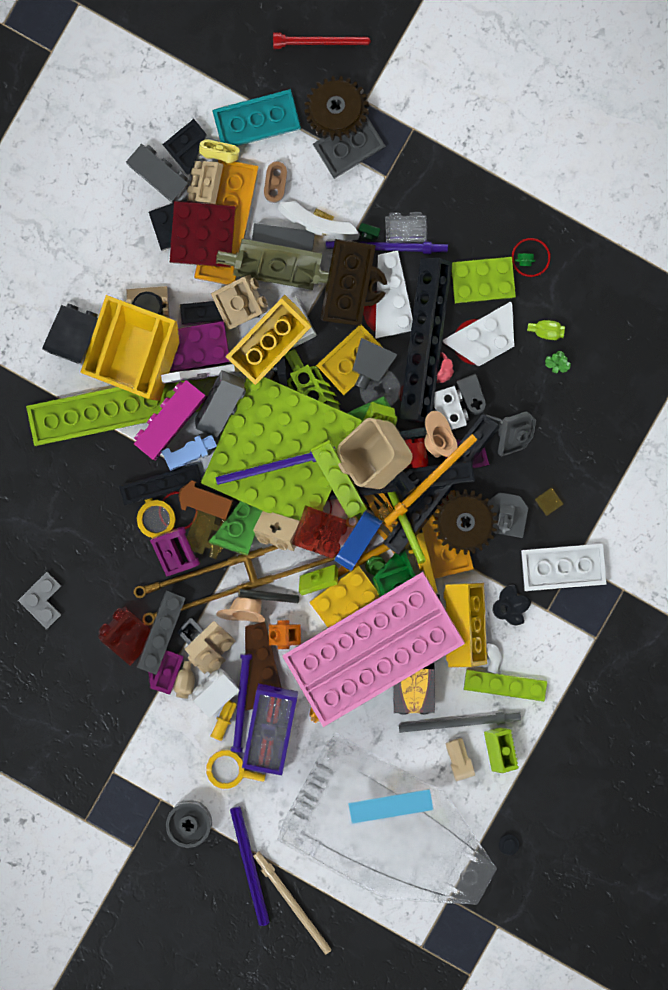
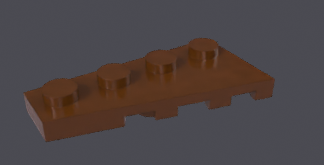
[245,622,282,711]

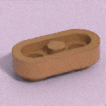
[264,162,287,203]

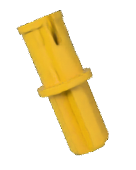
[210,700,237,741]

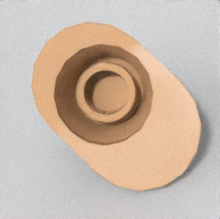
[424,411,458,458]
[216,597,265,623]

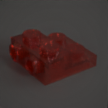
[292,505,347,559]
[98,606,151,666]

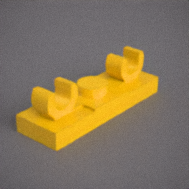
[408,533,438,593]

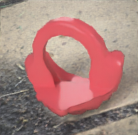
[436,352,454,383]

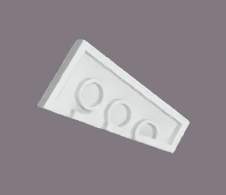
[375,251,413,339]

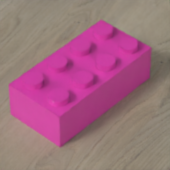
[134,380,207,460]

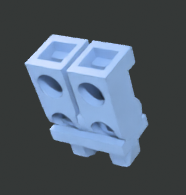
[162,435,217,471]

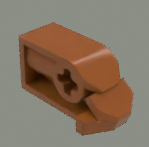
[178,480,234,520]

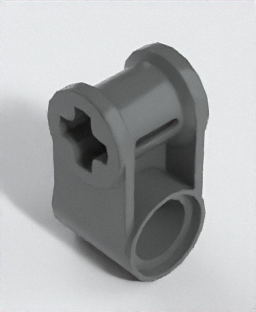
[456,374,486,415]

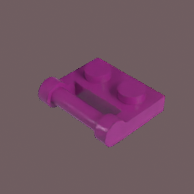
[150,526,200,577]

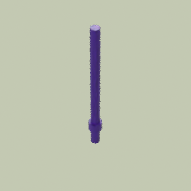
[326,241,448,254]
[216,447,337,485]

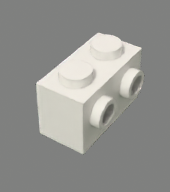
[434,386,469,430]
[192,668,240,718]

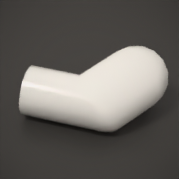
[486,644,502,674]

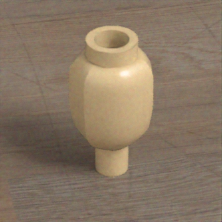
[173,661,195,699]

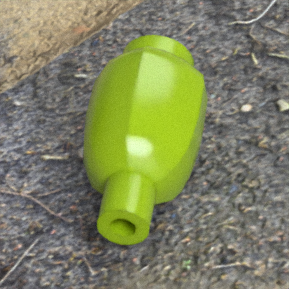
[527,320,565,340]

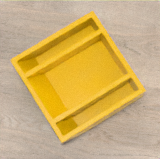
[80,295,180,401]

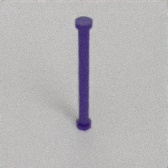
[231,654,252,752]

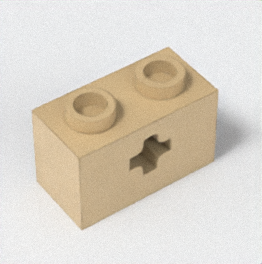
[253,511,304,551]

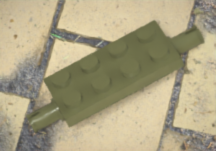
[216,239,329,290]

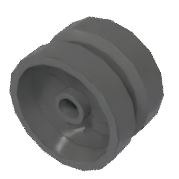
[166,800,212,848]

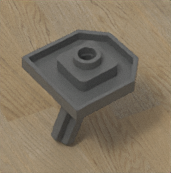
[486,411,536,457]
[487,493,528,538]

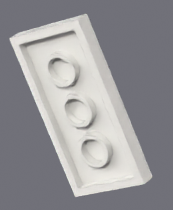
[521,544,606,591]

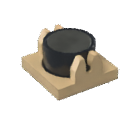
[126,286,170,318]

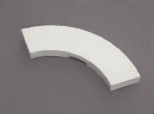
[278,201,360,240]
[161,364,241,383]

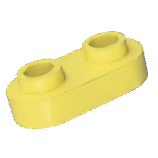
[199,140,240,163]

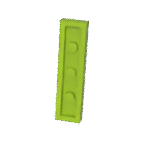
[311,440,367,518]
[463,669,547,702]

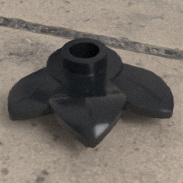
[492,585,531,626]

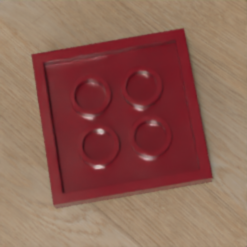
[169,201,236,268]

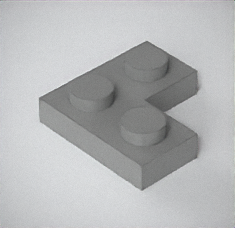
[18,572,62,629]

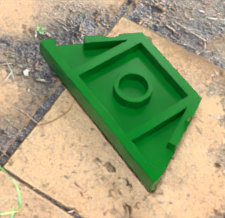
[372,551,415,597]

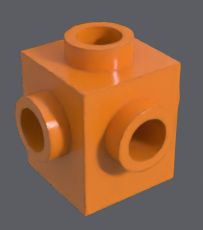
[269,620,301,649]

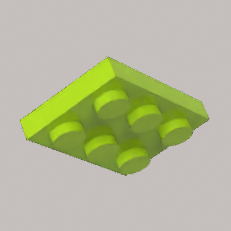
[451,257,516,304]

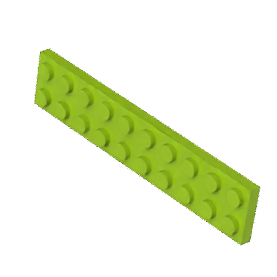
[26,364,226,446]

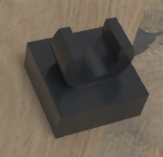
[391,471,419,498]

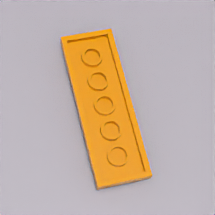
[194,160,259,285]

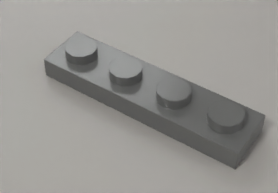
[137,591,185,675]

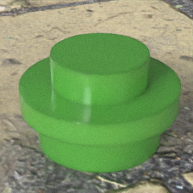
[365,556,385,575]

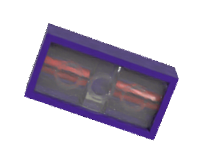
[242,683,298,776]

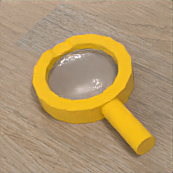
[137,498,176,538]
[206,750,266,789]

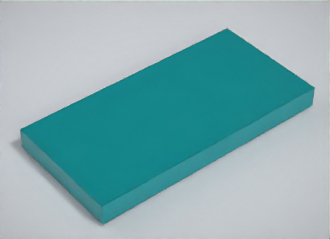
[212,89,301,146]

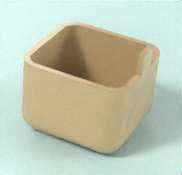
[337,418,412,489]

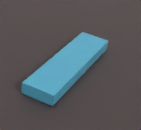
[348,789,434,824]

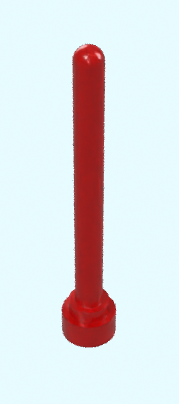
[273,32,371,49]

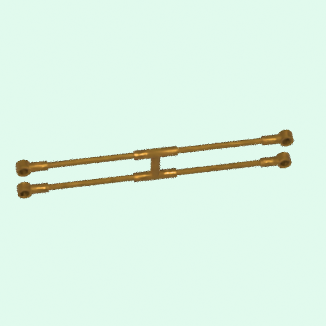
[134,516,368,625]

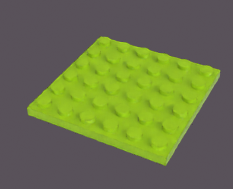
[201,377,363,533]

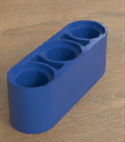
[334,511,383,571]

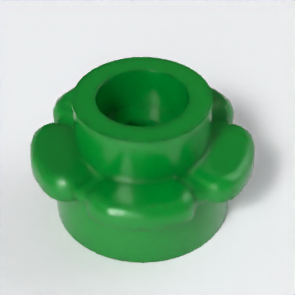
[515,253,536,266]

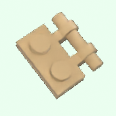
[187,161,223,204]

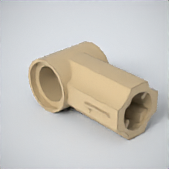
[446,738,475,782]

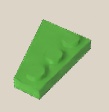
[209,501,262,556]

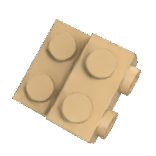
[211,275,268,330]
[185,621,236,674]

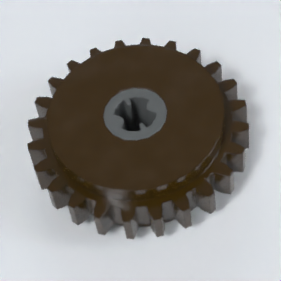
[304,76,369,141]
[433,490,498,555]

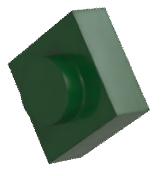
[358,223,380,241]

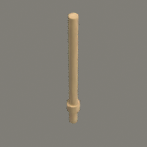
[253,851,332,955]

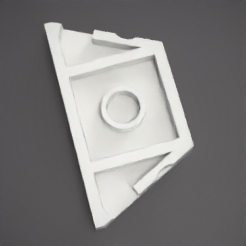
[442,302,514,366]

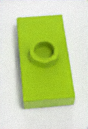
[299,564,338,596]

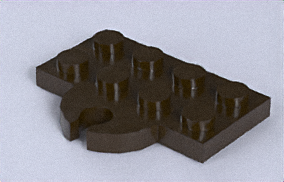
[320,239,387,326]

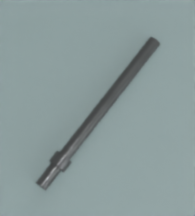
[399,712,521,733]

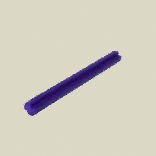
[230,806,270,926]

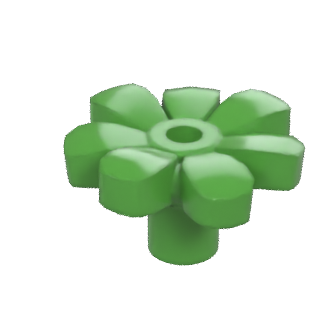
[545,351,571,373]

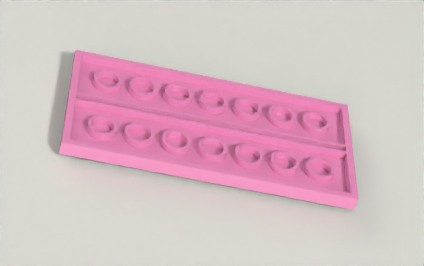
[282,572,465,727]

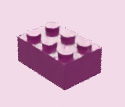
[170,321,231,373]

